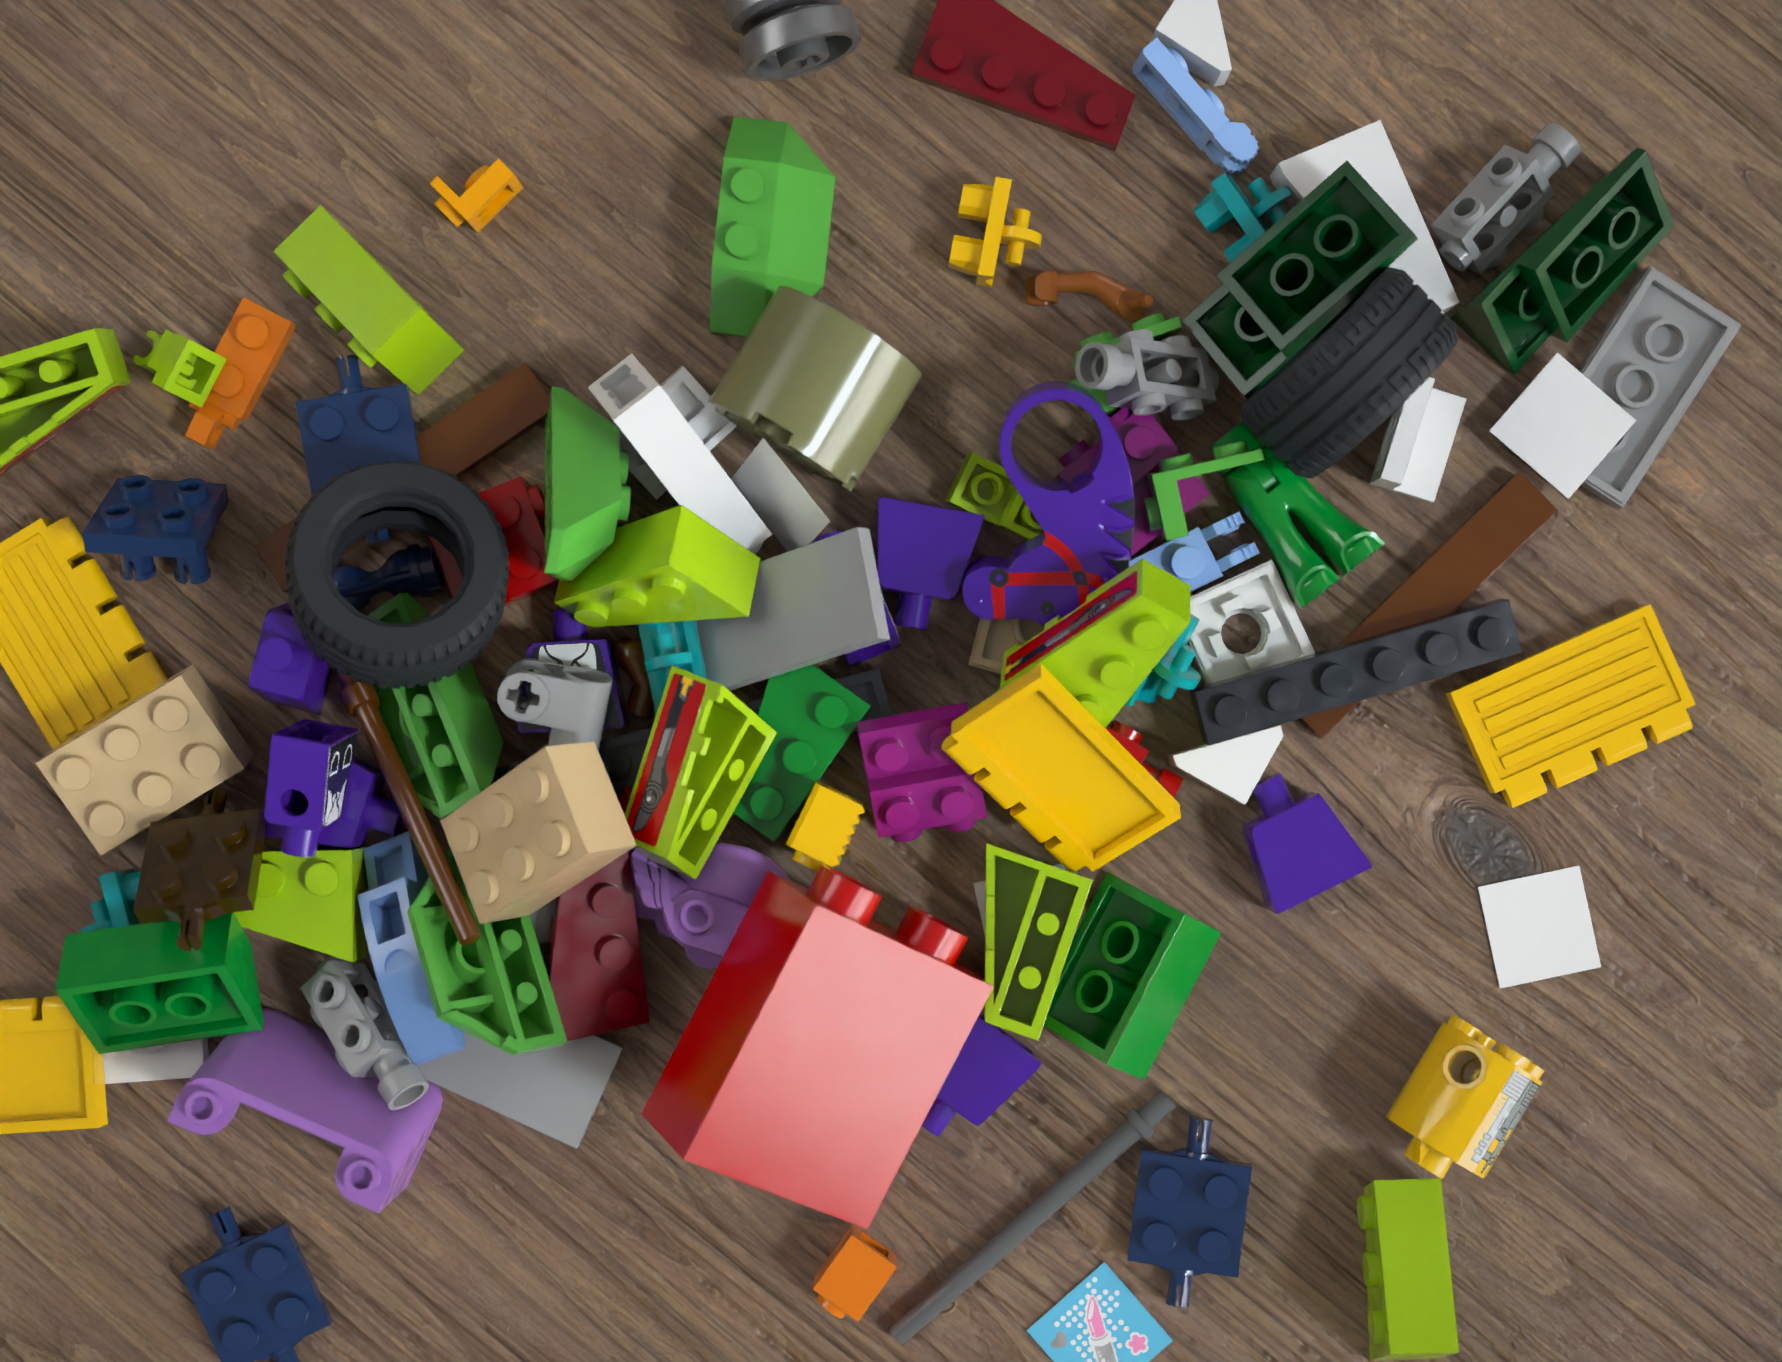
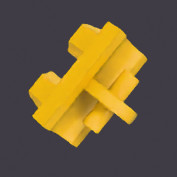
[948,177,1042,288]

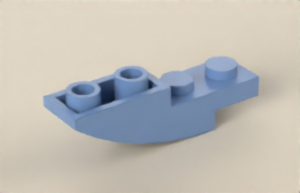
[358,831,466,1065]

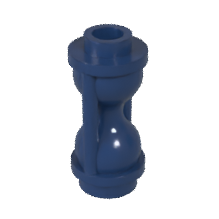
[333,543,444,611]

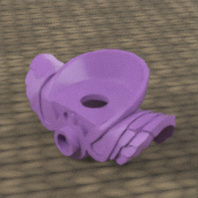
[628,843,790,970]

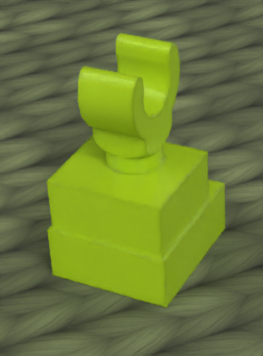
[133,329,227,408]

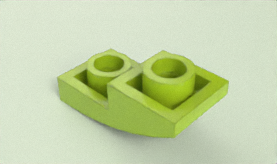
[944,452,1044,541]

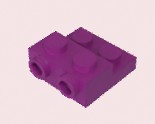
[1055,408,1210,556]
[857,702,987,842]

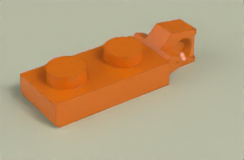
[185,297,296,450]

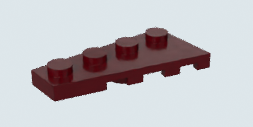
[912,0,1136,151]
[547,851,650,1041]

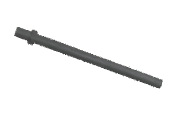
[888,1090,1176,1345]

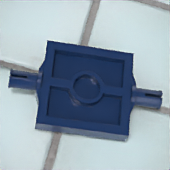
[296,355,423,543]
[1127,1116,1252,1308]
[181,1206,333,1362]

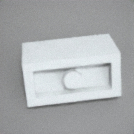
[1369,377,1466,503]

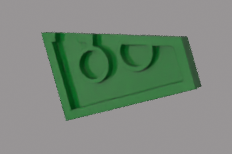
[733,664,871,842]

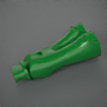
[1209,422,1385,609]

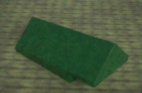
[1450,148,1674,374]
[1182,161,1418,399]

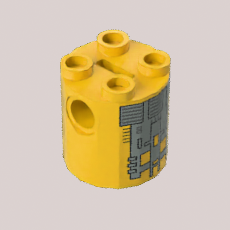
[1386,1014,1544,1179]

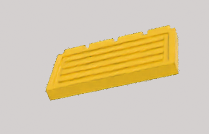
[0,517,168,749]
[1445,604,1696,809]
[942,663,1181,872]
[0,996,108,1134]

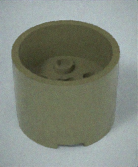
[708,286,922,491]

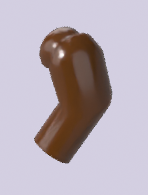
[613,638,654,719]

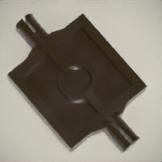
[133,787,267,951]

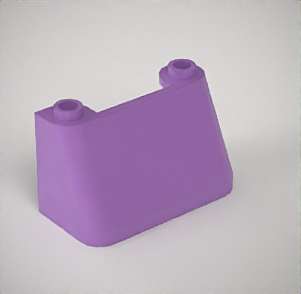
[167,1007,443,1214]

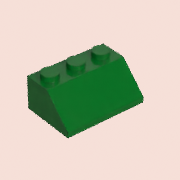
[1044,872,1221,1080]
[55,912,264,1054]

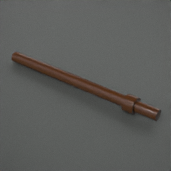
[335,668,481,945]

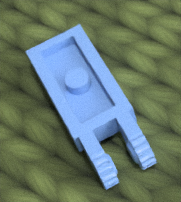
[1132,37,1259,175]
[1129,512,1260,592]

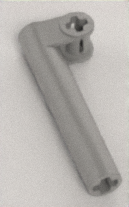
[497,658,613,943]

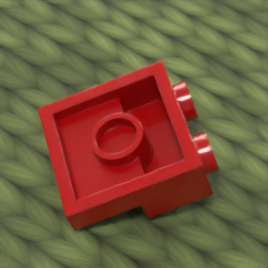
[429,476,559,606]

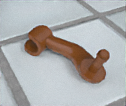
[1025,271,1153,322]

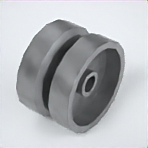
[723,0,861,81]

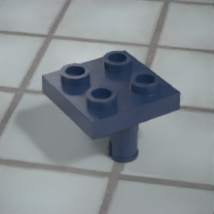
[82,475,229,584]

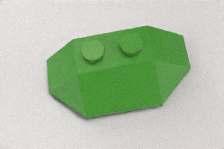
[710,117,836,338]
[545,386,631,581]
[367,593,503,819]
[407,847,568,1055]

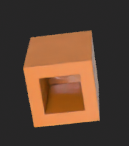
[813,1224,897,1322]

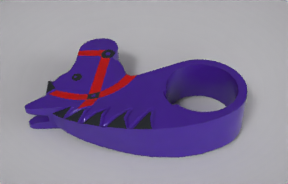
[963,381,1135,627]

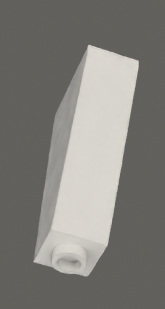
[1270,120,1460,314]
[588,353,772,554]

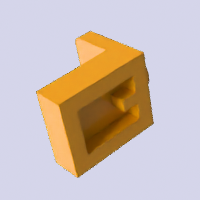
[429,158,524,233]

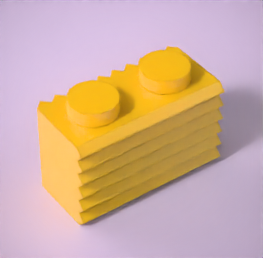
[786,781,866,871]

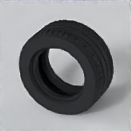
[1241,267,1458,479]
[285,460,509,689]

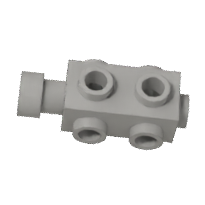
[1431,123,1581,274]
[1075,329,1219,420]
[301,956,429,1110]

